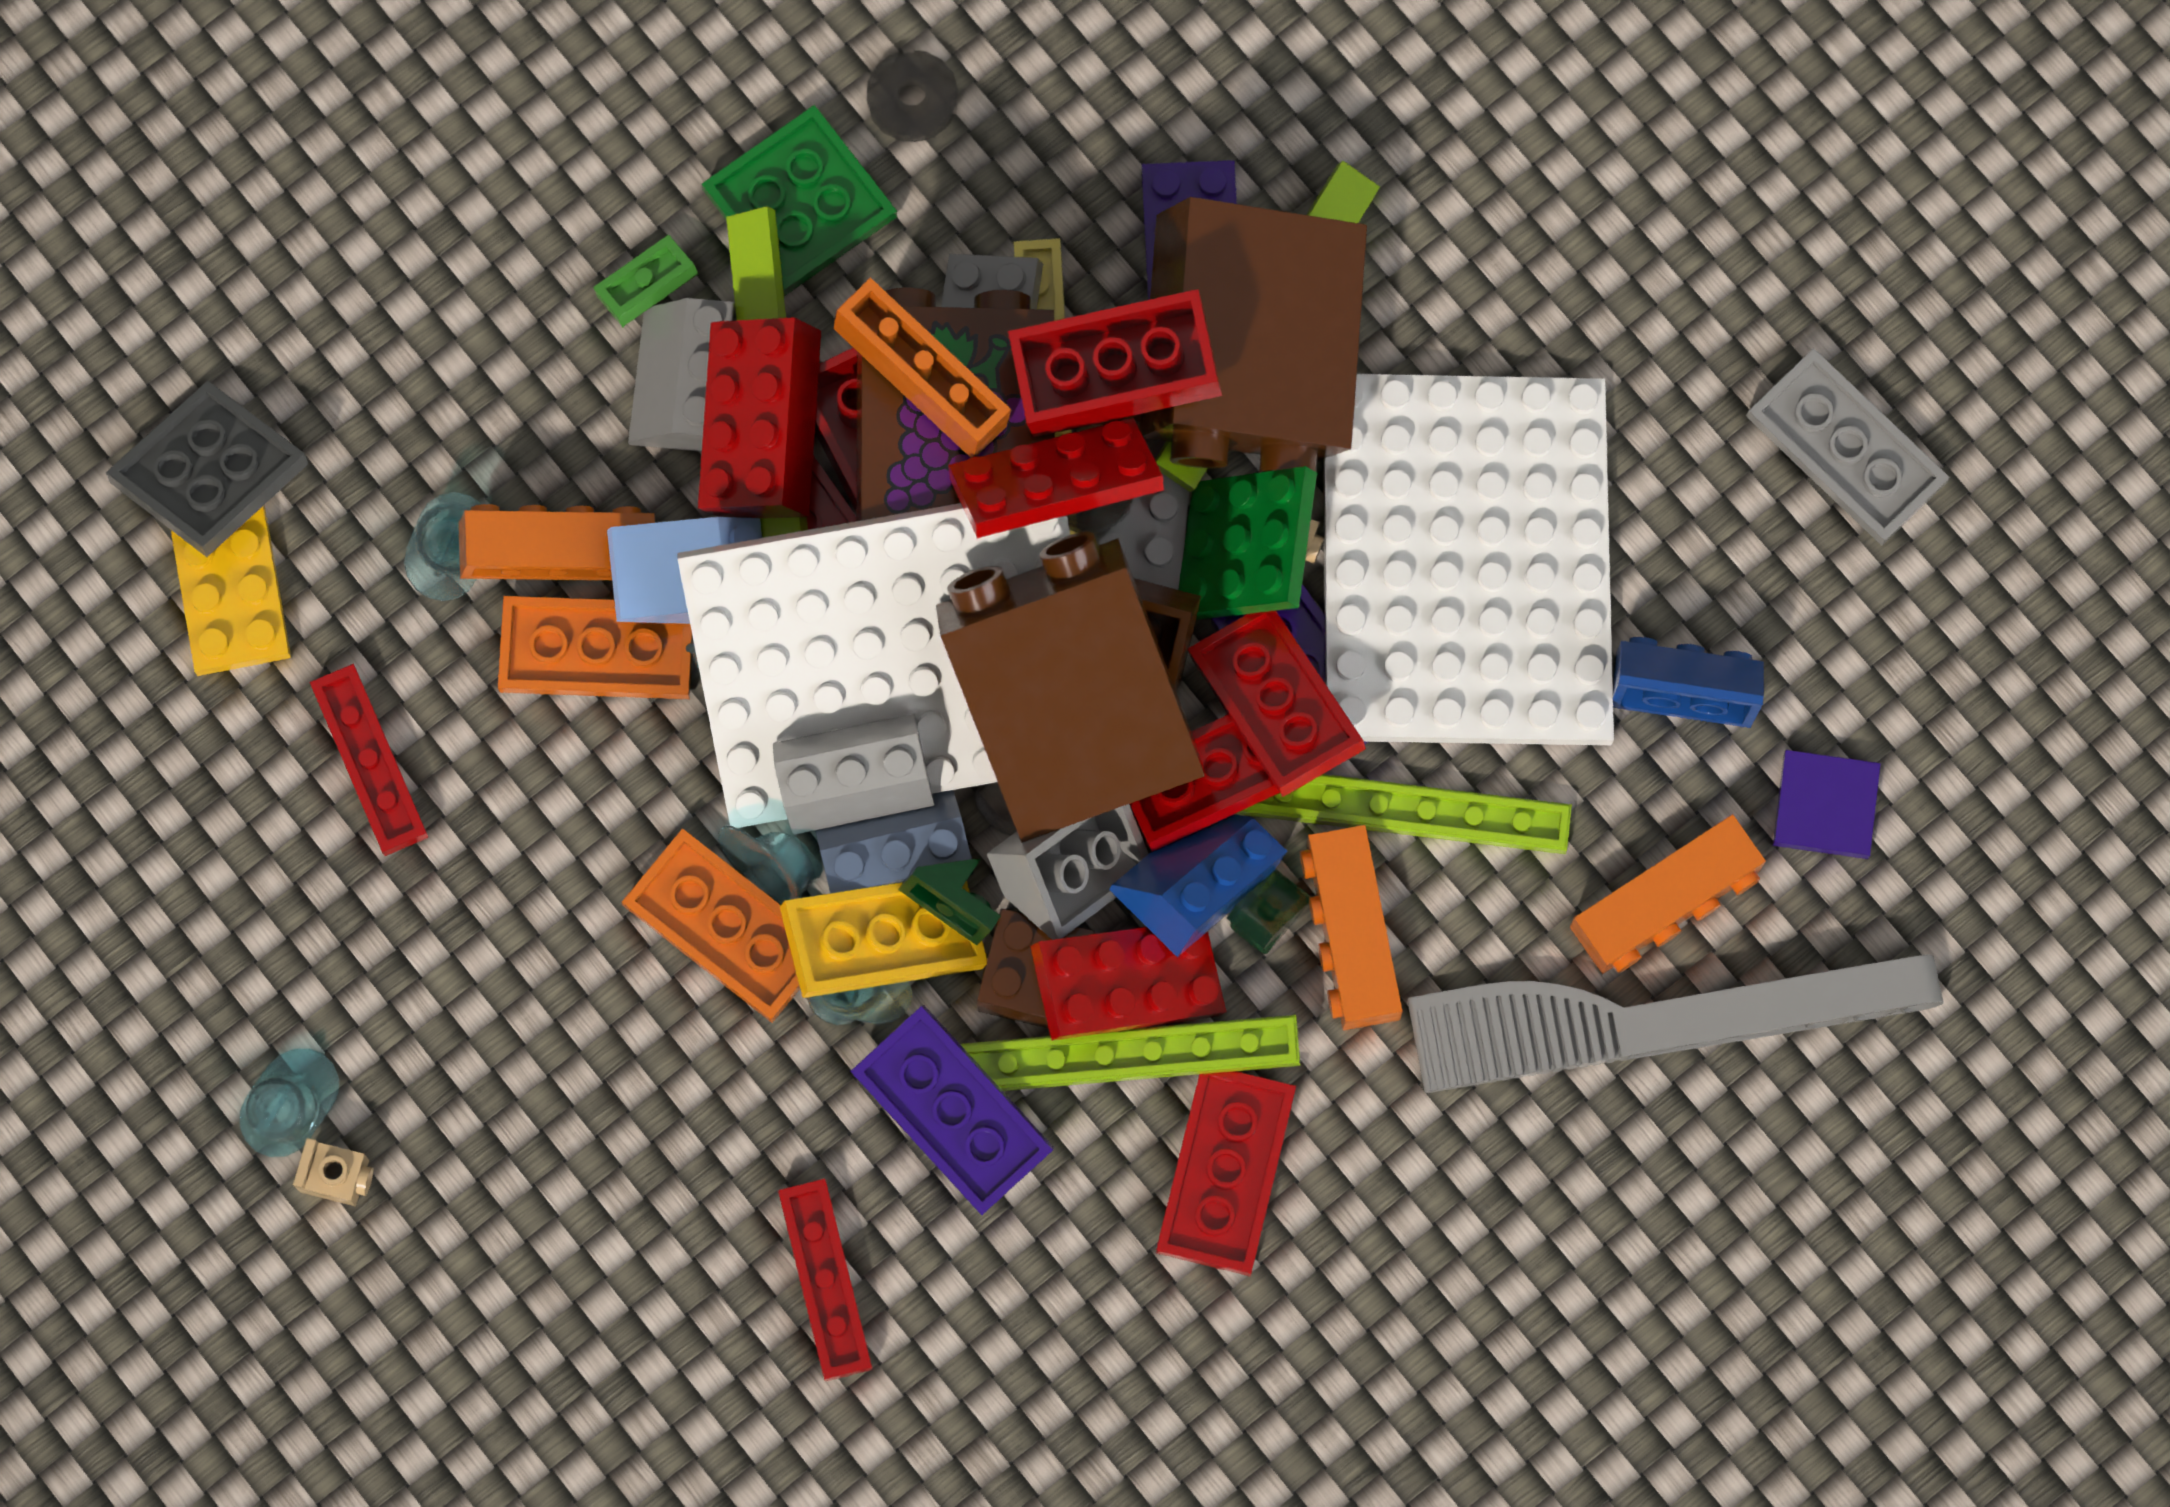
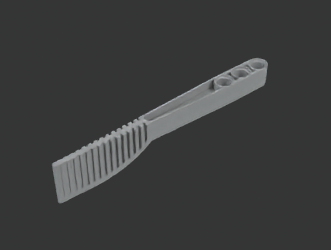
[1407,955,1944,1093]

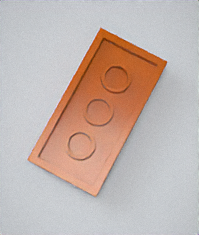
[498,596,693,699]
[622,828,800,1023]

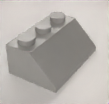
[628,298,737,452]
[773,714,934,835]
[987,804,1148,940]

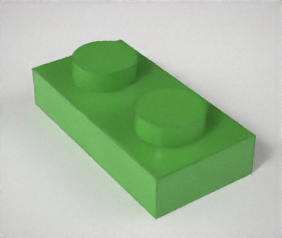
[593,234,698,327]

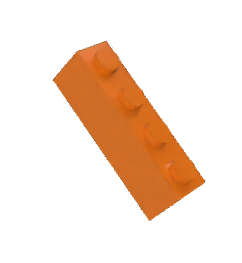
[833,277,1011,458]
[459,504,655,581]
[1570,814,1766,975]
[1300,825,1403,1031]

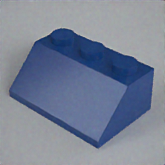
[1612,637,1764,728]
[1109,814,1287,957]

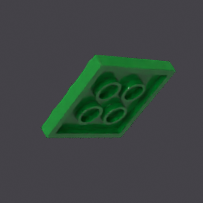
[701,105,898,296]
[1178,466,1317,620]

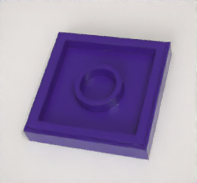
[1773,750,1881,859]

